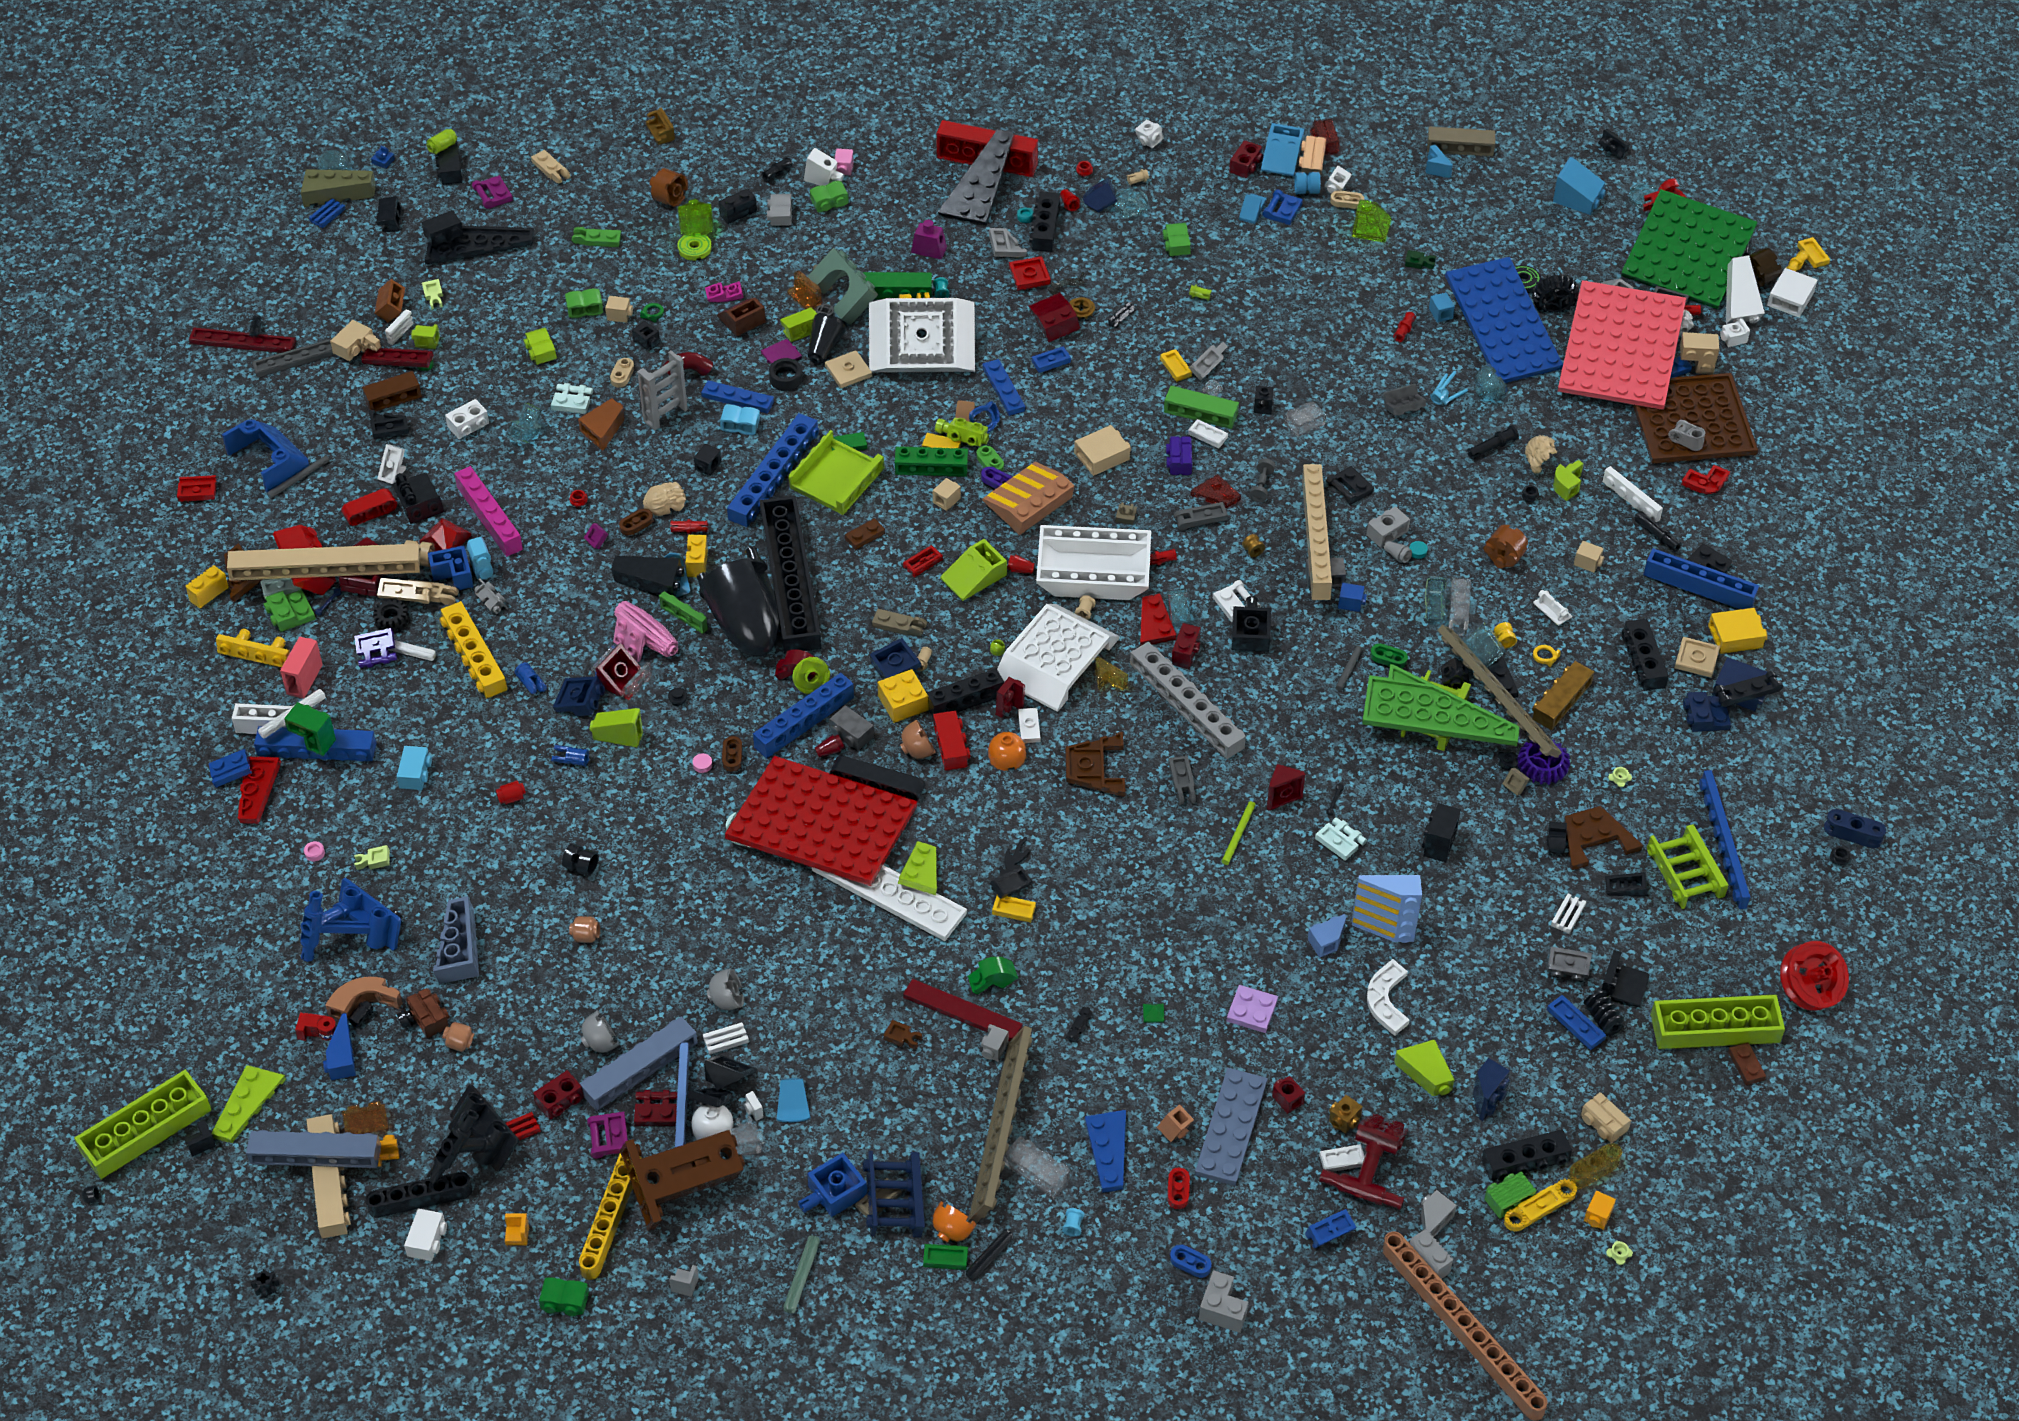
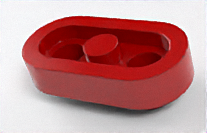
[1167,1168,1190,1209]

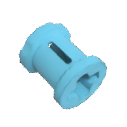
[1062,1208,1084,1237]

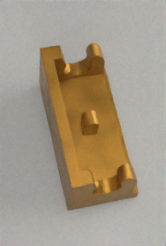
[646,107,675,145]

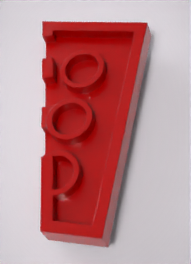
[238,757,282,824]

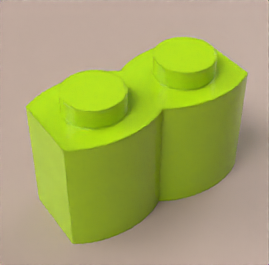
[523,328,557,364]

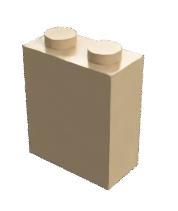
[1074,425,1131,476]

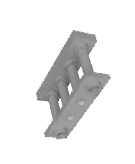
[637,351,688,431]

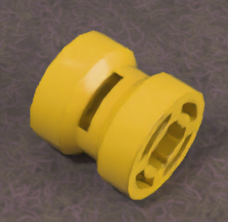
[1494,622,1517,649]

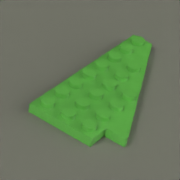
[1362,664,1519,746]

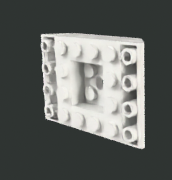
[869,298,975,372]

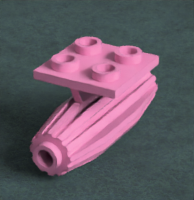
[613,601,679,662]

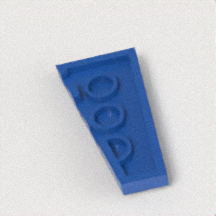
[1085,1110,1126,1193]

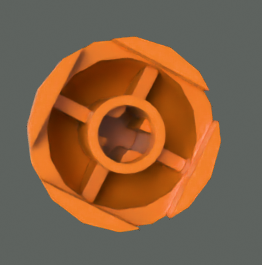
[988,732,1026,771]
[932,1202,977,1243]

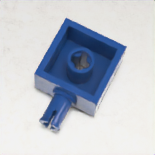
[798,1153,867,1217]

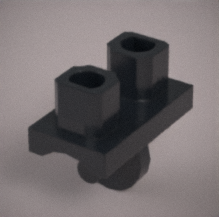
[1598,129,1630,159]

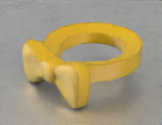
[1533,645,1561,667]

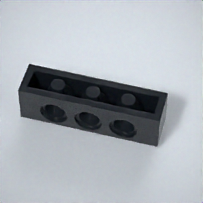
[1029,191,1060,252]
[1621,619,1669,691]
[926,668,1004,717]
[1481,1129,1572,1181]

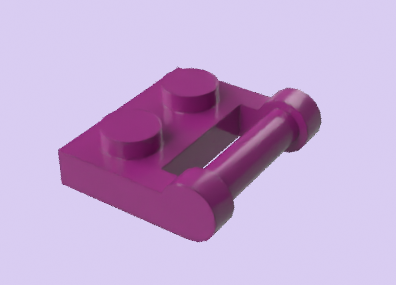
[472,175,513,209]
[587,1112,628,1159]

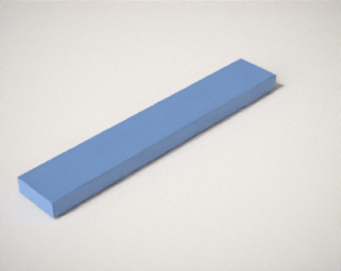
[675,1043,690,1147]

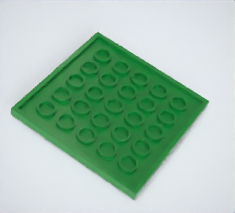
[1621,189,1758,309]

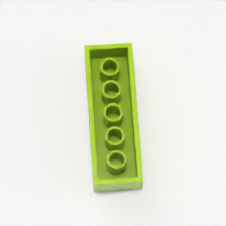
[1650,995,1785,1049]
[74,1069,212,1180]

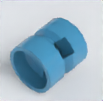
[1294,172,1320,194]

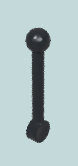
[1326,783,1344,816]

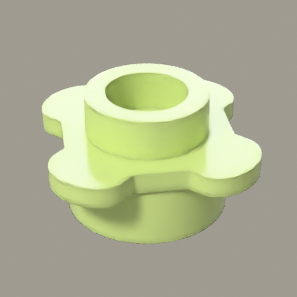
[1608,767,1632,787]
[1606,1241,1633,1265]

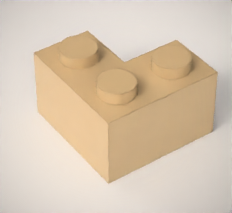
[1680,332,1719,374]

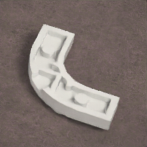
[1367,959,1409,1036]

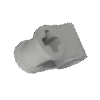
[1669,420,1705,451]

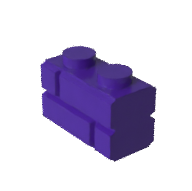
[1166,436,1192,475]

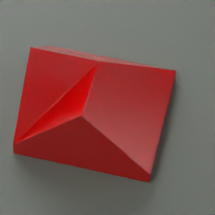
[419,518,471,551]

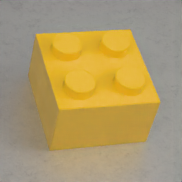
[877,669,929,723]

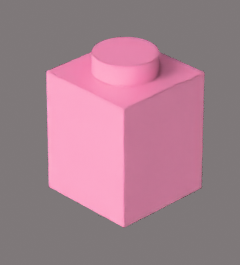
[835,149,854,176]

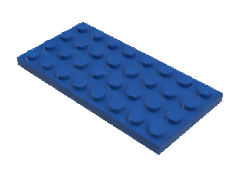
[1445,257,1563,385]

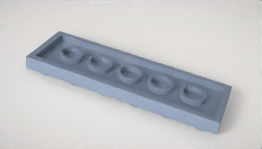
[1195,1067,1268,1186]

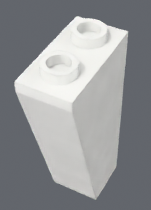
[1726,256,1765,324]

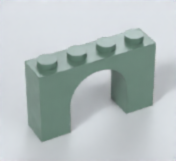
[806,247,878,325]

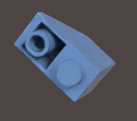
[1308,914,1346,958]

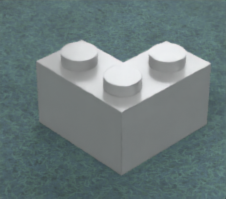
[1199,1270,1248,1333]

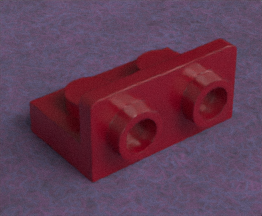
[995,677,1025,718]

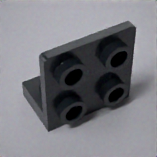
[1601,950,1650,1007]

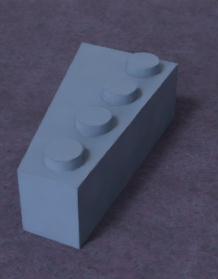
[433,896,479,984]

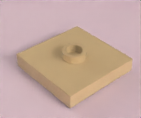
[825,350,872,389]
[1674,637,1720,678]

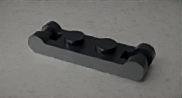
[1713,671,1784,707]

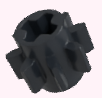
[250,1269,280,1298]

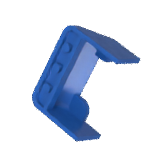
[222,419,309,493]

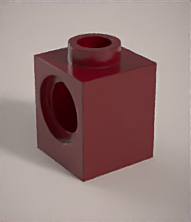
[1272,1075,1305,1114]

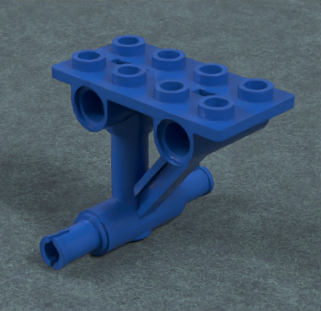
[300,878,401,962]

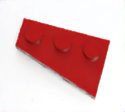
[1140,593,1176,646]

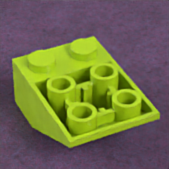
[940,539,1007,601]

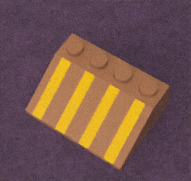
[982,462,1075,535]

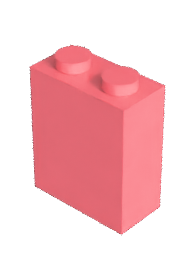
[280,637,323,699]

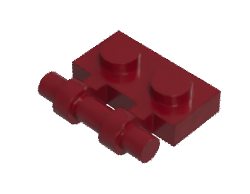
[634,1090,678,1126]

